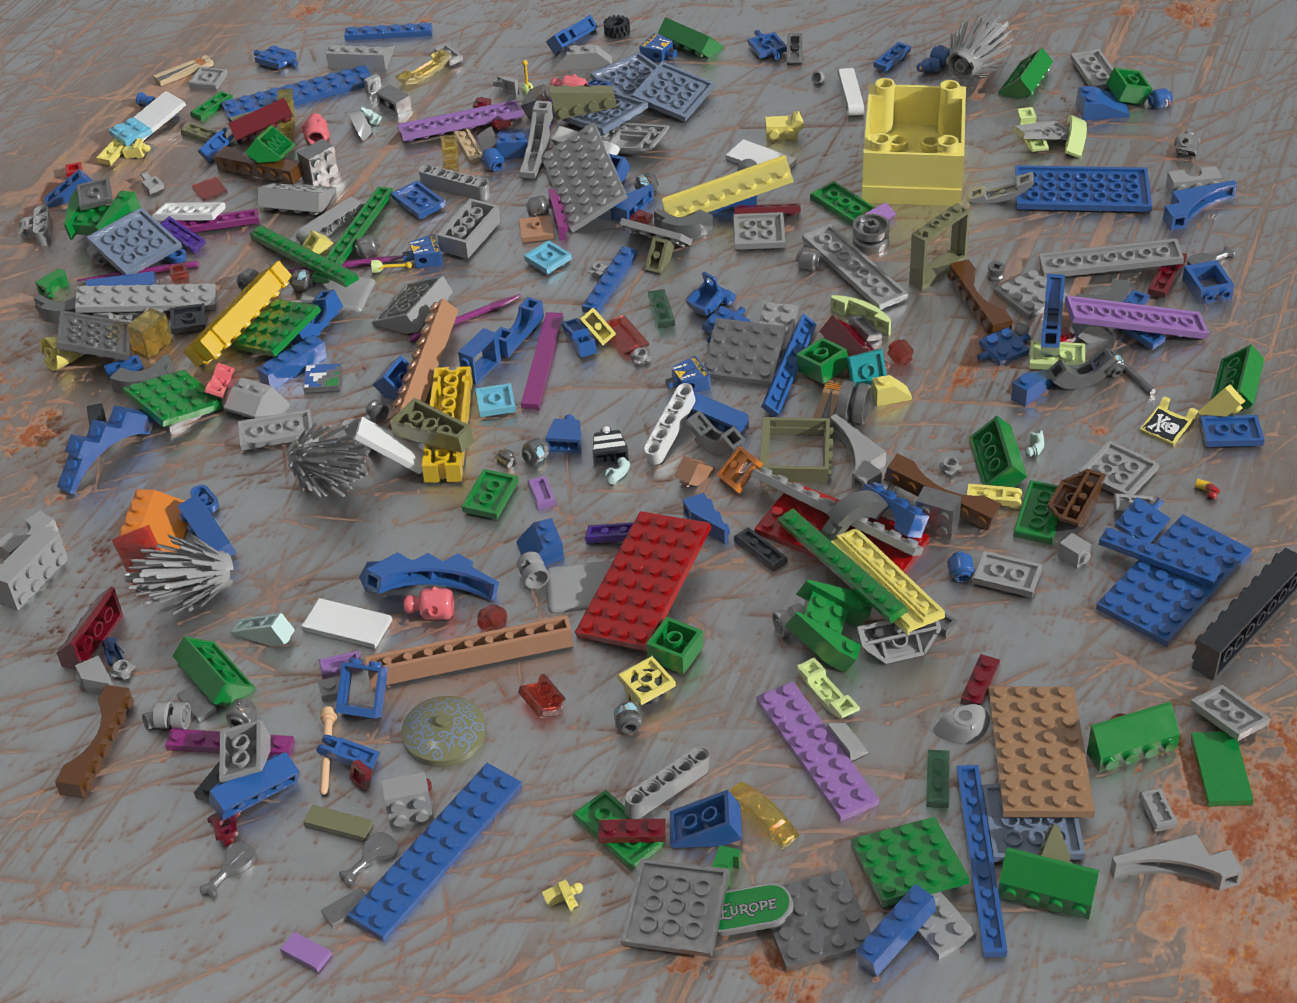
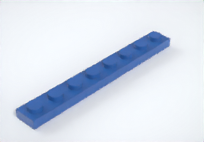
[761,313,817,417]

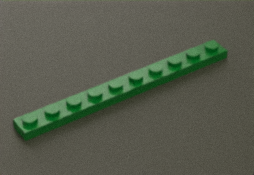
[312,187,393,284]
[249,226,359,288]
[777,509,907,623]

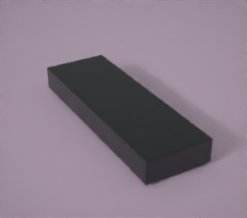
[734,527,788,572]

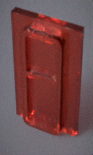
[607,315,650,355]

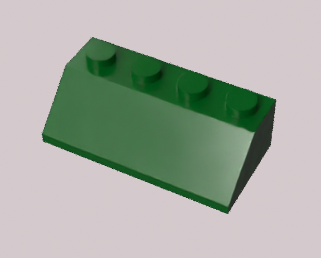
[658,17,724,58]
[998,48,1053,99]
[245,125,296,163]
[1210,344,1264,412]
[969,415,1027,487]
[172,636,256,706]
[1087,701,1180,772]
[998,847,1099,920]

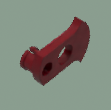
[207,812,241,847]

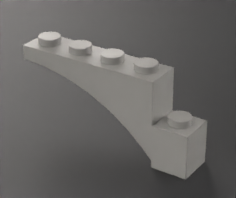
[519,101,553,179]
[830,414,886,491]
[1110,834,1243,891]

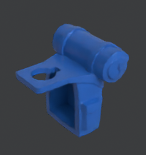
[686,272,736,316]

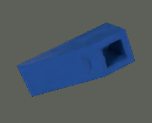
[683,492,730,544]

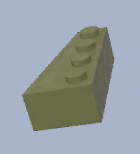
[548,85,617,121]
[390,398,474,453]

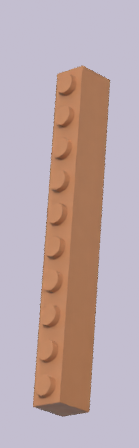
[386,298,459,439]
[365,615,573,688]

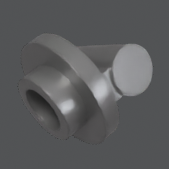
[495,448,516,468]

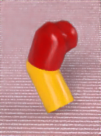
[1195,479,1220,500]

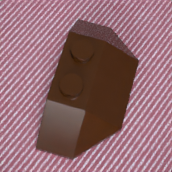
[1047,469,1106,528]

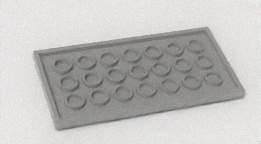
[542,122,628,232]

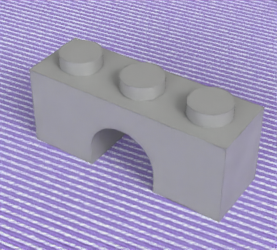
[1166,166,1222,196]
[0,510,59,560]

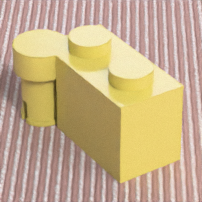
[765,111,804,141]

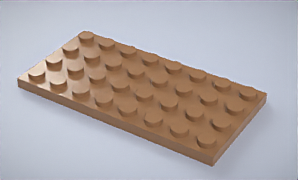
[988,686,1095,818]

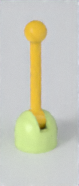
[521,60,533,95]
[371,260,412,273]

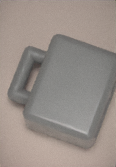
[299,277,375,312]
[546,561,613,613]

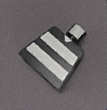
[592,426,629,467]

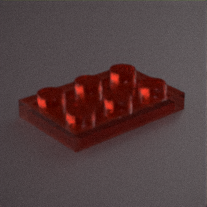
[112,525,163,593]

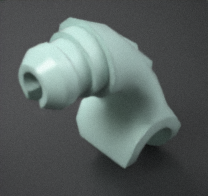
[359,107,382,126]
[1025,430,1044,457]
[605,457,630,485]

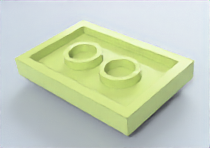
[1029,340,1085,370]

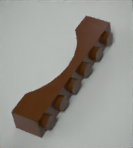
[214,146,304,185]
[947,259,1013,335]
[884,453,1001,531]
[55,685,134,799]

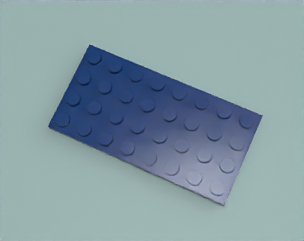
[1015,165,1152,212]
[1096,514,1253,647]

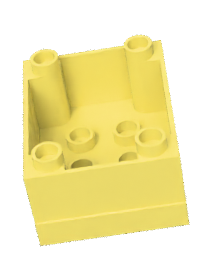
[862,78,966,206]

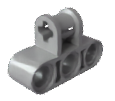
[18,205,52,246]

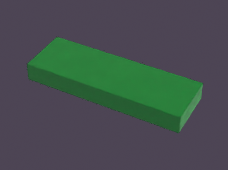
[190,91,233,121]

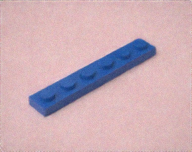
[344,22,432,41]
[582,246,637,313]
[1098,527,1221,588]

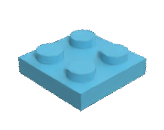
[108,117,153,146]
[524,240,572,274]
[475,383,516,417]

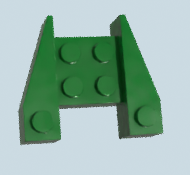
[64,188,140,240]
[785,579,872,673]

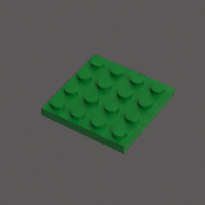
[232,299,321,357]
[123,370,224,427]
[851,817,969,907]

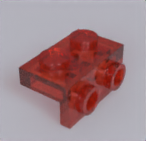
[518,674,566,718]

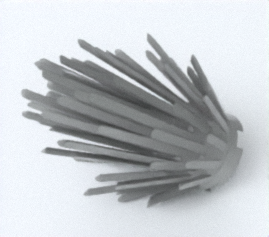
[946,12,1014,80]
[286,422,369,497]
[124,534,234,615]

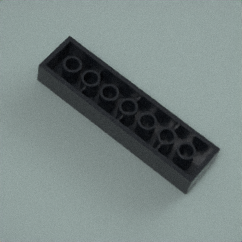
[1192,547,1297,681]

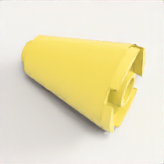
[40,336,83,371]

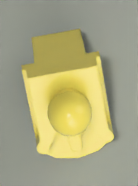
[122,138,151,159]
[542,880,583,911]

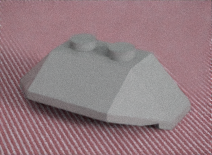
[553,44,612,71]
[220,377,291,419]
[856,620,941,664]

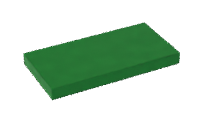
[810,181,876,226]
[1013,480,1059,545]
[1191,731,1254,807]
[572,790,664,871]

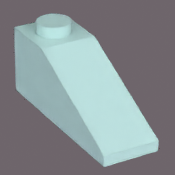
[230,613,295,646]

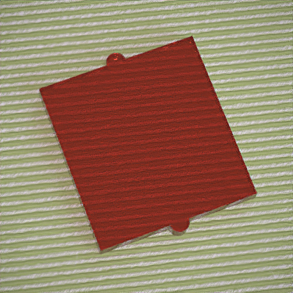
[192,177,227,201]

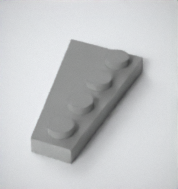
[1012,121,1069,140]

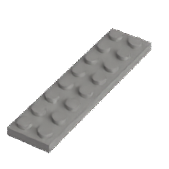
[802,224,908,310]
[1039,238,1184,278]
[75,283,216,313]

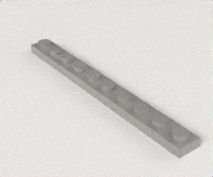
[751,467,924,556]

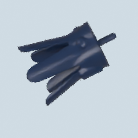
[102,637,124,667]

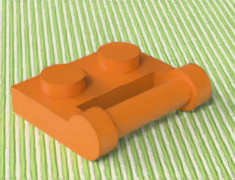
[716,445,763,494]

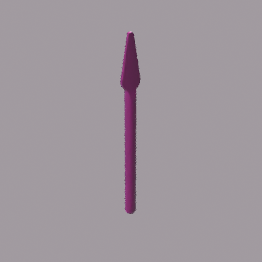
[287,255,403,274]
[77,261,199,281]
[409,294,521,342]

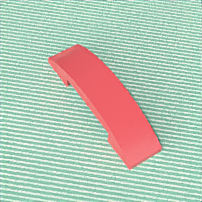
[205,363,235,399]

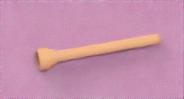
[319,706,337,795]

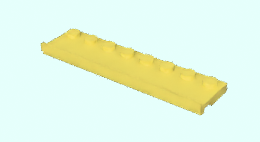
[662,155,794,217]
[831,528,945,635]

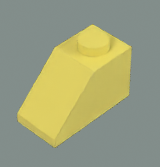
[302,230,334,266]
[580,307,616,345]
[871,375,912,406]
[1198,385,1245,417]

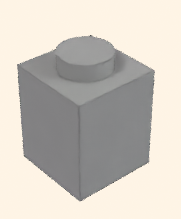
[1058,533,1091,568]

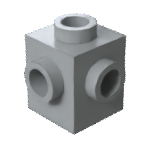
[1174,131,1200,156]

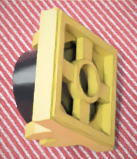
[617,656,676,705]

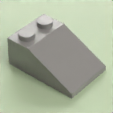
[219,719,270,783]

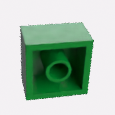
[1106,67,1153,104]
[796,337,848,384]
[646,617,703,674]

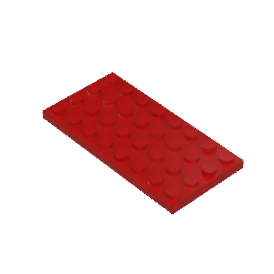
[754,481,930,573]
[575,511,711,651]

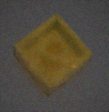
[126,307,173,360]

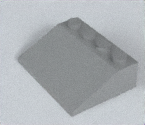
[326,42,396,71]
[258,182,336,215]
[371,275,453,334]

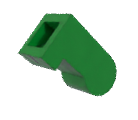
[35,269,69,300]
[712,845,742,889]

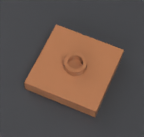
[519,215,555,243]

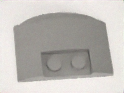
[601,122,669,155]

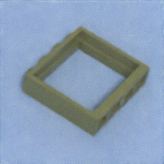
[909,203,970,291]
[760,417,833,483]

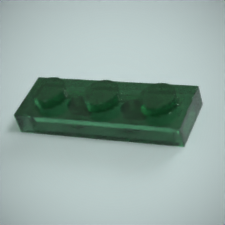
[648,289,675,329]
[926,749,950,808]

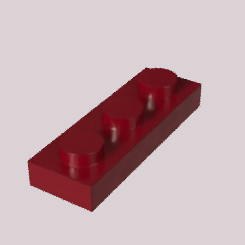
[960,654,1000,706]
[598,818,666,843]

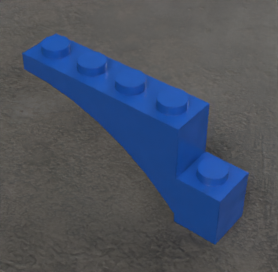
[546,15,598,54]
[1163,180,1237,231]

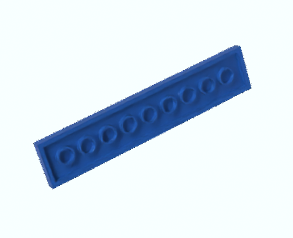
[221,65,371,122]
[348,763,522,942]

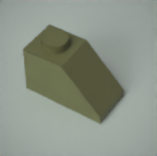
[644,237,675,274]
[1037,823,1072,863]

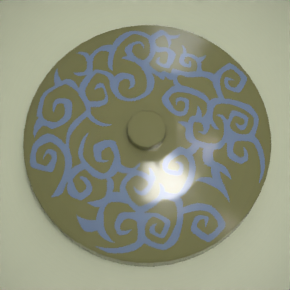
[401,696,487,767]

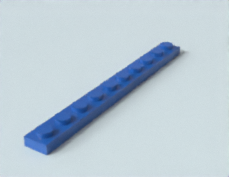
[956,765,1008,957]

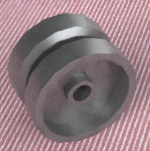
[852,213,890,255]
[837,380,872,424]

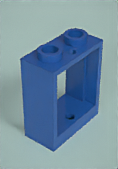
[1182,260,1234,305]
[458,328,501,384]
[335,658,388,718]

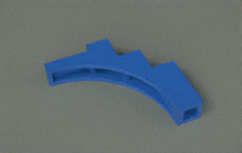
[1040,274,1065,356]
[57,405,155,494]
[364,552,499,601]

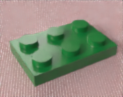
[461,469,519,519]

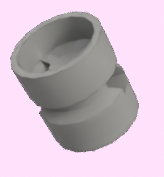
[517,552,550,589]
[772,603,803,637]
[153,701,191,729]

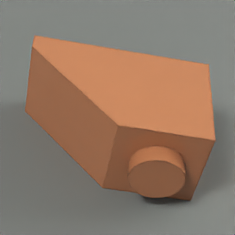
[674,456,716,487]

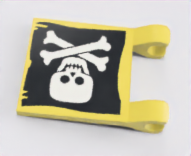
[1140,396,1198,446]

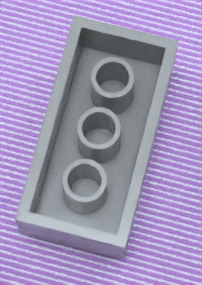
[437,198,500,259]
[0,525,68,610]

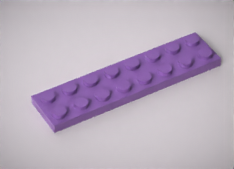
[397,100,524,141]
[1064,295,1209,339]
[756,682,879,822]

